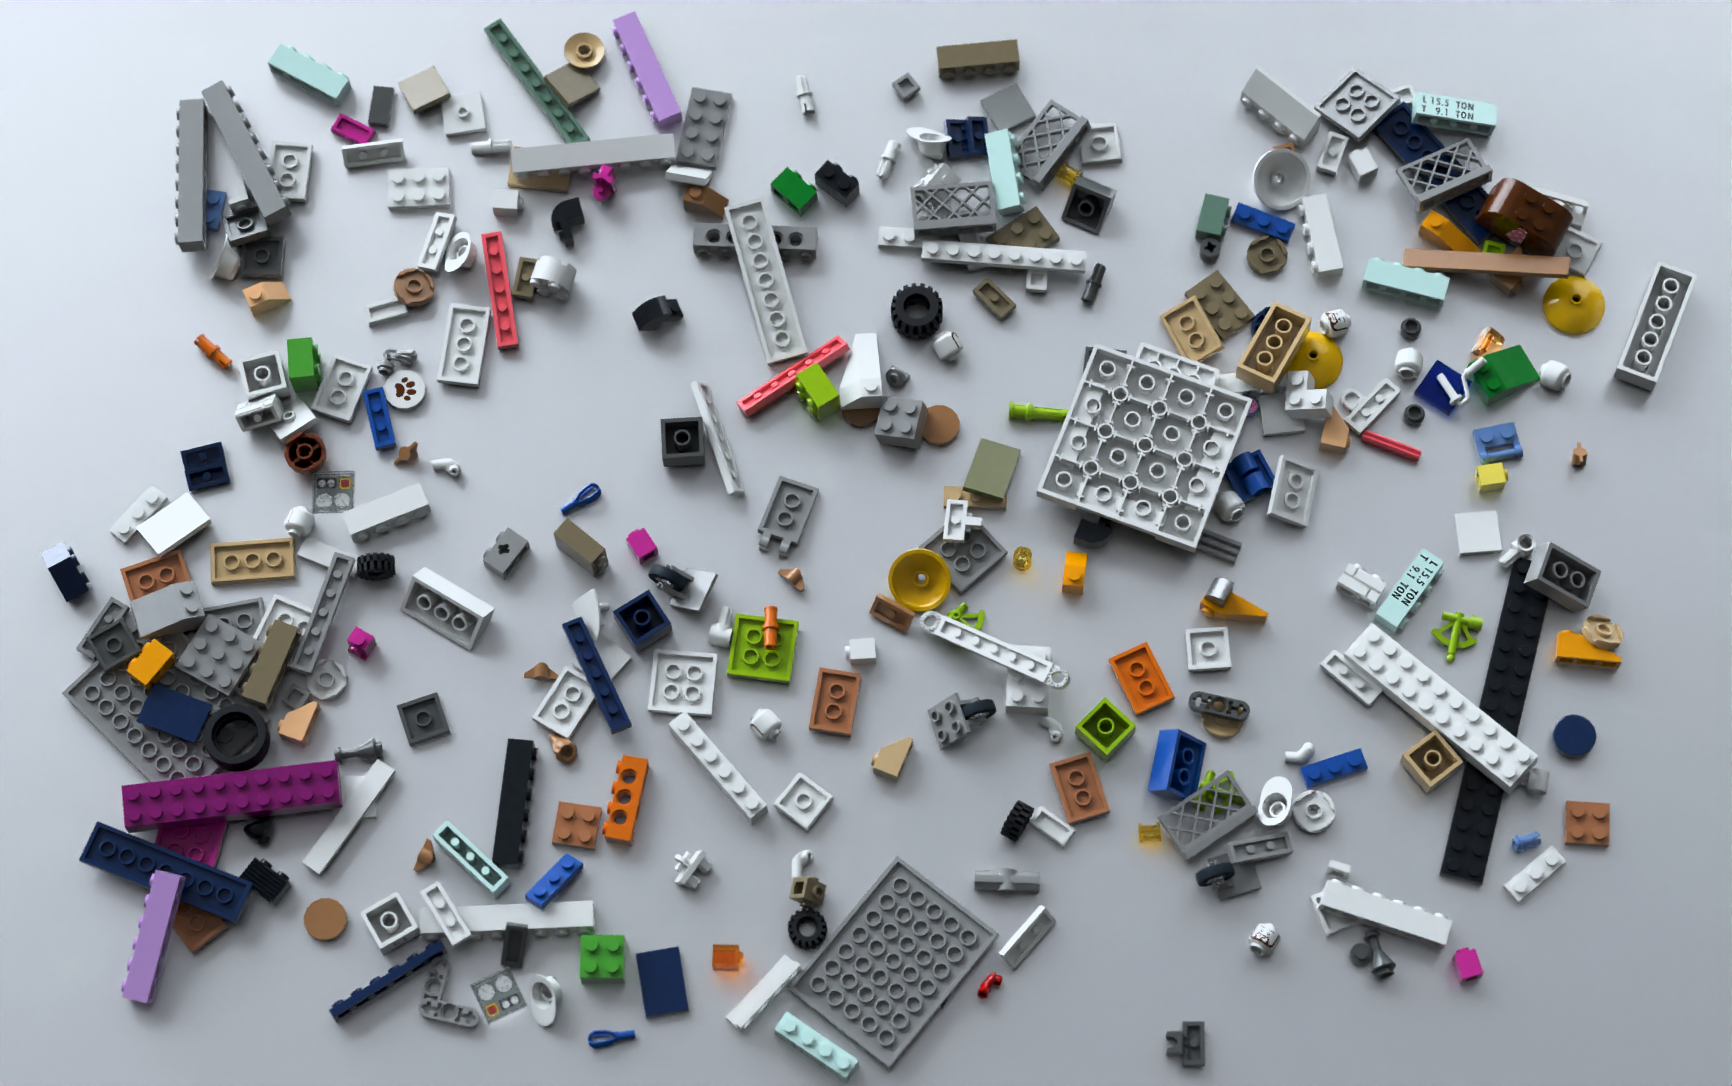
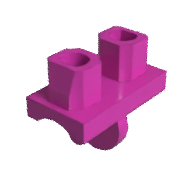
[592,165,617,201]

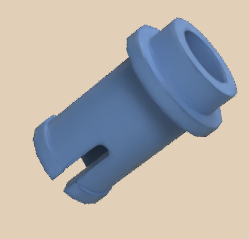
[1512,831,1541,852]

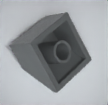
[1061,176,1117,234]

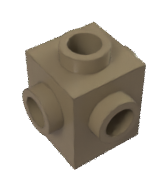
[789,876,827,909]

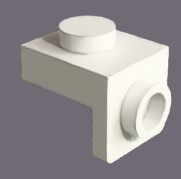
[228,177,252,212]

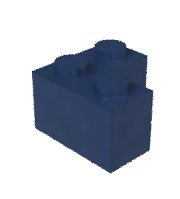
[41,542,89,602]

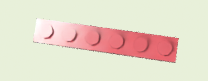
[481,231,519,350]
[736,336,850,417]

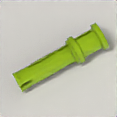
[1009,401,1069,422]

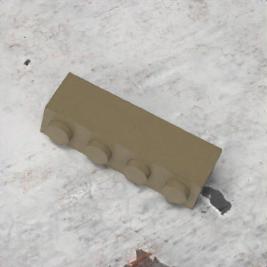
[936,39,1019,78]
[241,619,301,710]

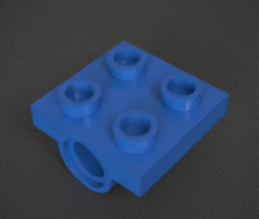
[1225,449,1275,503]

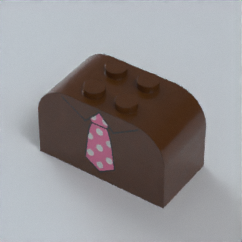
[1474,178,1573,256]

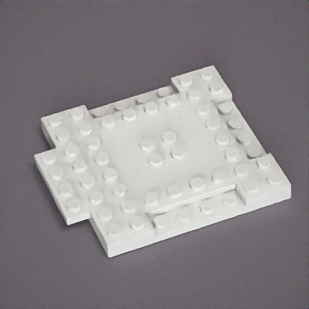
[1036,342,1253,553]

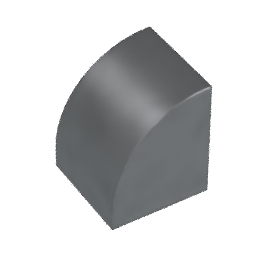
[1204,578,1234,608]

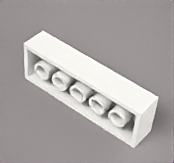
[1613,261,1697,391]

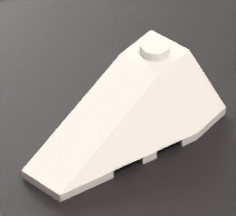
[839,333,882,410]

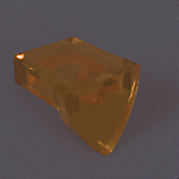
[1471,327,1505,356]

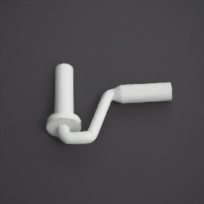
[1436,356,1487,407]

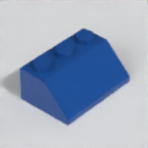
[1148,729,1207,804]

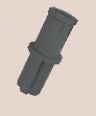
[1081,263,1106,304]

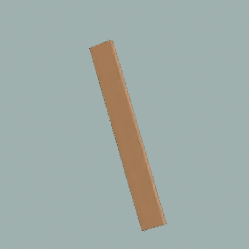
[1403,248,1571,279]

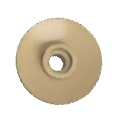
[564,32,604,69]

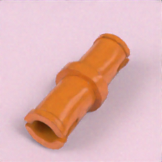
[194,334,233,371]
[762,606,779,650]

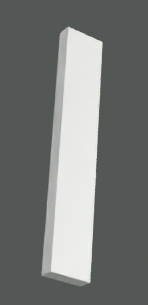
[691,381,745,497]
[302,759,396,876]

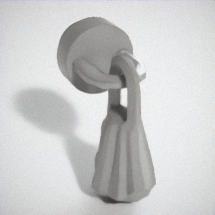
[377,348,417,376]

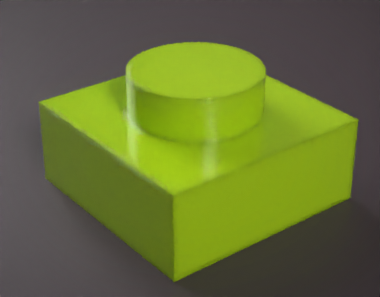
[1482,240,1506,254]

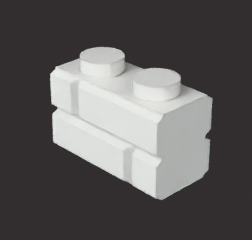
[235,393,284,432]
[1336,563,1387,610]

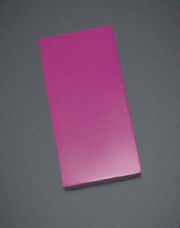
[330,113,376,144]

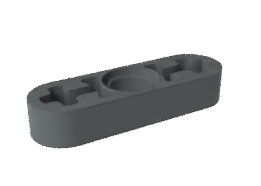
[1188,691,1250,722]

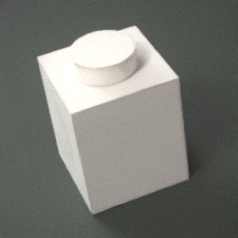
[1347,148,1378,184]
[492,189,524,217]
[845,638,876,666]

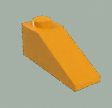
[1418,210,1481,252]
[1199,592,1268,623]
[1554,630,1622,668]

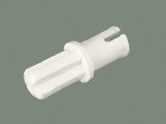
[795,75,815,116]
[471,139,512,155]
[876,140,901,180]

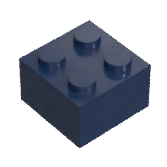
[613,590,673,652]

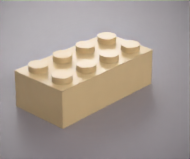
[1236,301,1312,395]

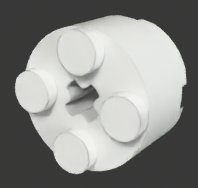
[530,256,577,300]

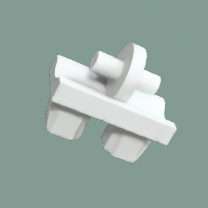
[674,850,713,889]

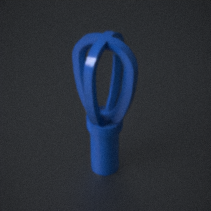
[559,483,601,515]
[588,1030,635,1048]

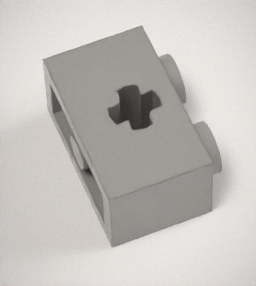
[483,527,530,580]

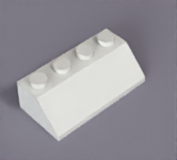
[1240,66,1321,149]
[400,567,495,651]

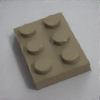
[986,206,1060,272]
[1184,270,1255,341]

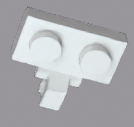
[943,499,983,543]

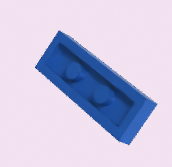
[1231,202,1296,244]
[362,387,397,451]
[1300,748,1368,789]
[525,853,584,910]

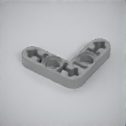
[418,957,481,1029]

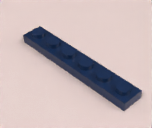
[562,616,632,735]
[329,941,448,1022]

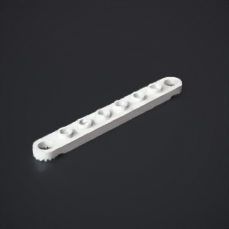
[920,611,1070,690]

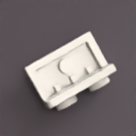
[914,163,961,208]

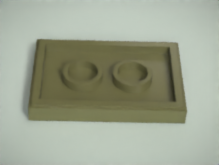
[963,438,1021,503]

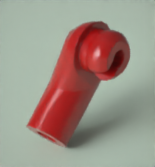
[977,973,1003,999]

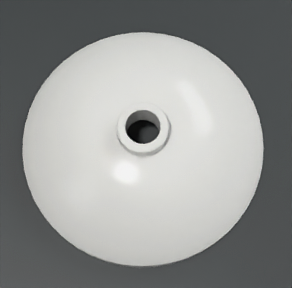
[1252,148,1311,210]

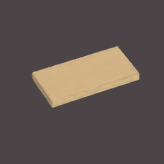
[210,537,296,586]

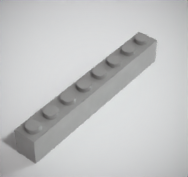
[201,80,292,226]
[175,98,208,252]

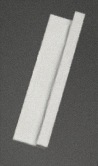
[1525,183,1590,229]
[726,955,801,1033]

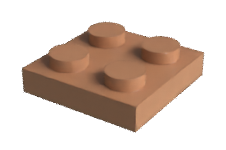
[552,801,602,851]
[1565,801,1610,847]

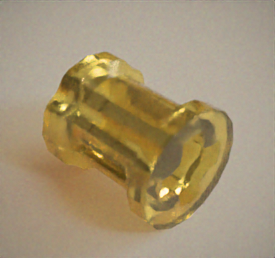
[1056,161,1083,186]
[1013,547,1032,571]
[1138,822,1161,843]

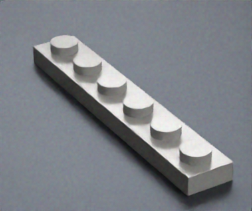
[291,552,356,675]

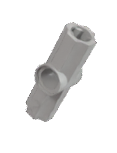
[974,868,1040,894]

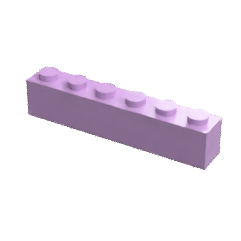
[611,11,682,129]
[121,870,186,1004]

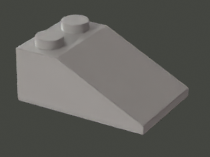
[130,580,205,639]

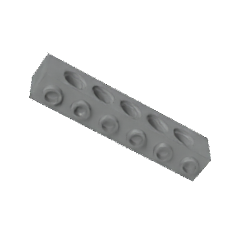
[693,223,818,260]

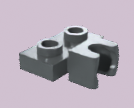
[1166,1021,1205,1066]

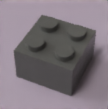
[661,417,705,467]

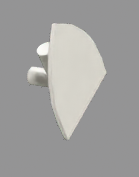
[572,588,610,641]

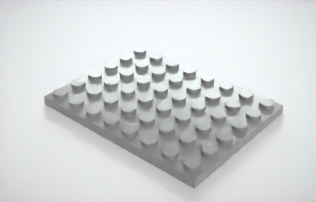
[62,625,271,782]
[788,856,999,1069]

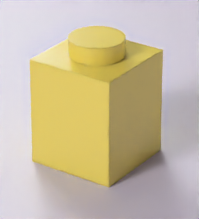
[1475,462,1508,492]

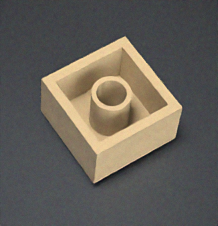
[1400,729,1463,794]

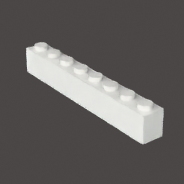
[510,133,676,179]
[420,901,595,941]

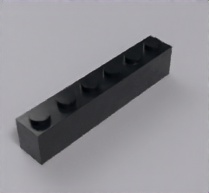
[492,738,538,870]

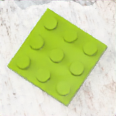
[727,613,799,684]

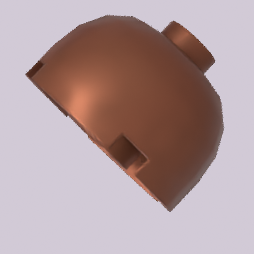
[284,432,326,475]

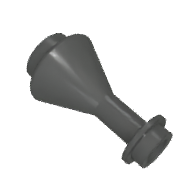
[334,738,383,764]
[1364,929,1396,979]

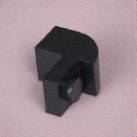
[551,197,585,247]
[632,295,684,331]
[1073,516,1114,549]

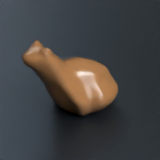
[549,733,577,763]

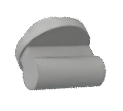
[886,365,910,387]

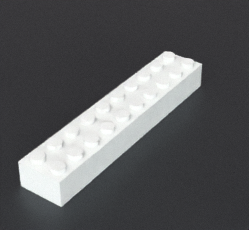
[1344,623,1538,794]

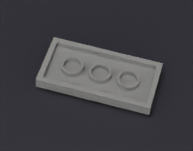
[676,87,732,170]

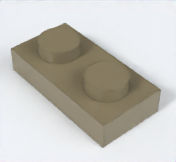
[512,257,537,300]
[973,277,1016,321]

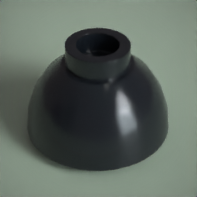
[243,817,272,844]

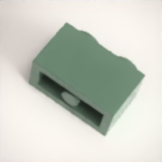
[1195,193,1232,242]

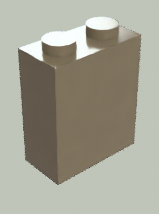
[553,518,608,577]

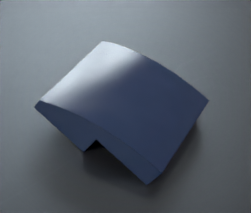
[944,116,989,160]
[180,442,230,491]

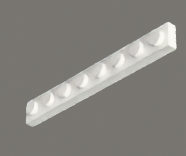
[921,239,1087,274]

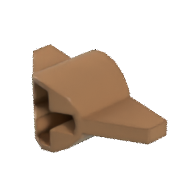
[394,442,418,465]
[1571,442,1588,465]
[778,568,805,592]
[524,662,558,681]
[413,839,436,872]

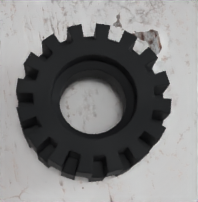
[357,552,395,581]
[1000,800,1034,842]
[788,908,827,950]

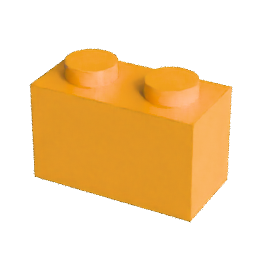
[127,638,177,691]

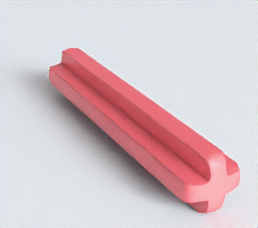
[1361,430,1421,461]

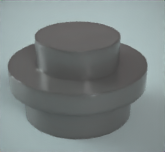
[1400,318,1421,338]
[1404,404,1425,425]
[1350,943,1372,965]

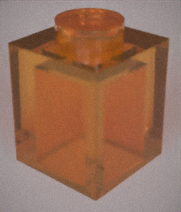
[712,944,744,971]

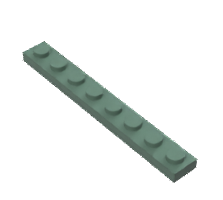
[484,18,590,143]

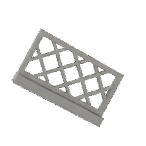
[1015,99,1091,191]
[1396,137,1493,213]
[910,181,997,238]
[1158,770,1259,862]

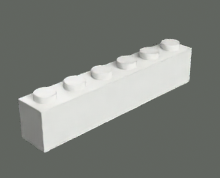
[669,711,768,825]
[1318,879,1452,949]

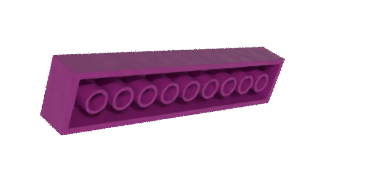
[122,760,343,833]

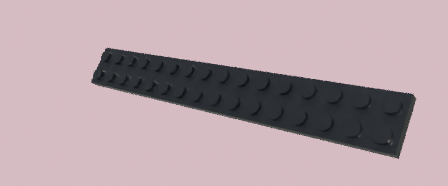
[1439,558,1549,885]

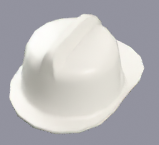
[907,127,952,159]
[445,232,477,272]
[210,234,240,280]
[1258,777,1293,826]
[529,975,562,1026]

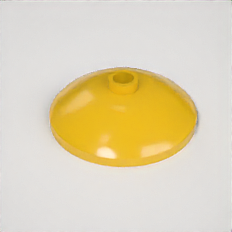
[1543,276,1605,335]
[1286,332,1343,389]
[888,549,951,612]

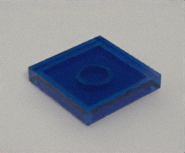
[1414,360,1472,416]

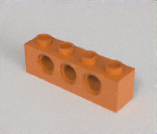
[602,755,649,846]

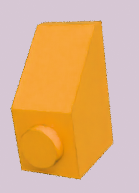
[1062,551,1087,594]

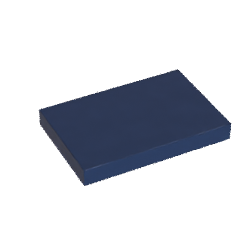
[136,683,213,745]
[636,946,689,1018]

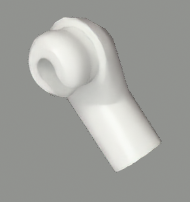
[432,458,461,477]
[1038,715,1064,742]
[1285,742,1315,764]
[792,850,814,879]

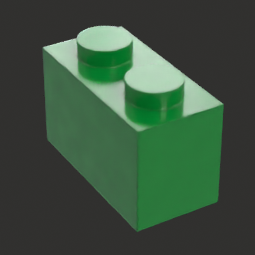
[770,167,818,216]

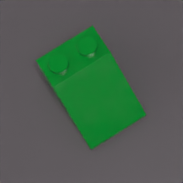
[1467,345,1540,407]

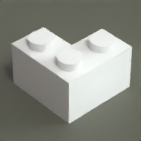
[1285,370,1334,419]

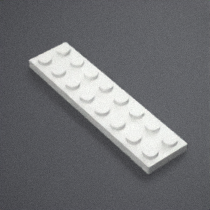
[724,197,808,365]

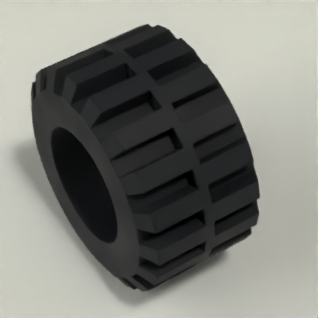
[891,283,943,340]

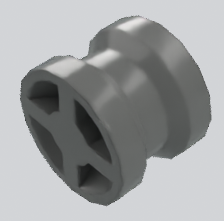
[1199,238,1221,263]

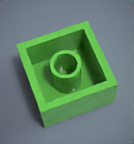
[287,337,323,393]
[580,935,626,984]

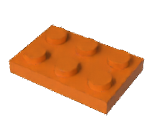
[1108,642,1175,716]

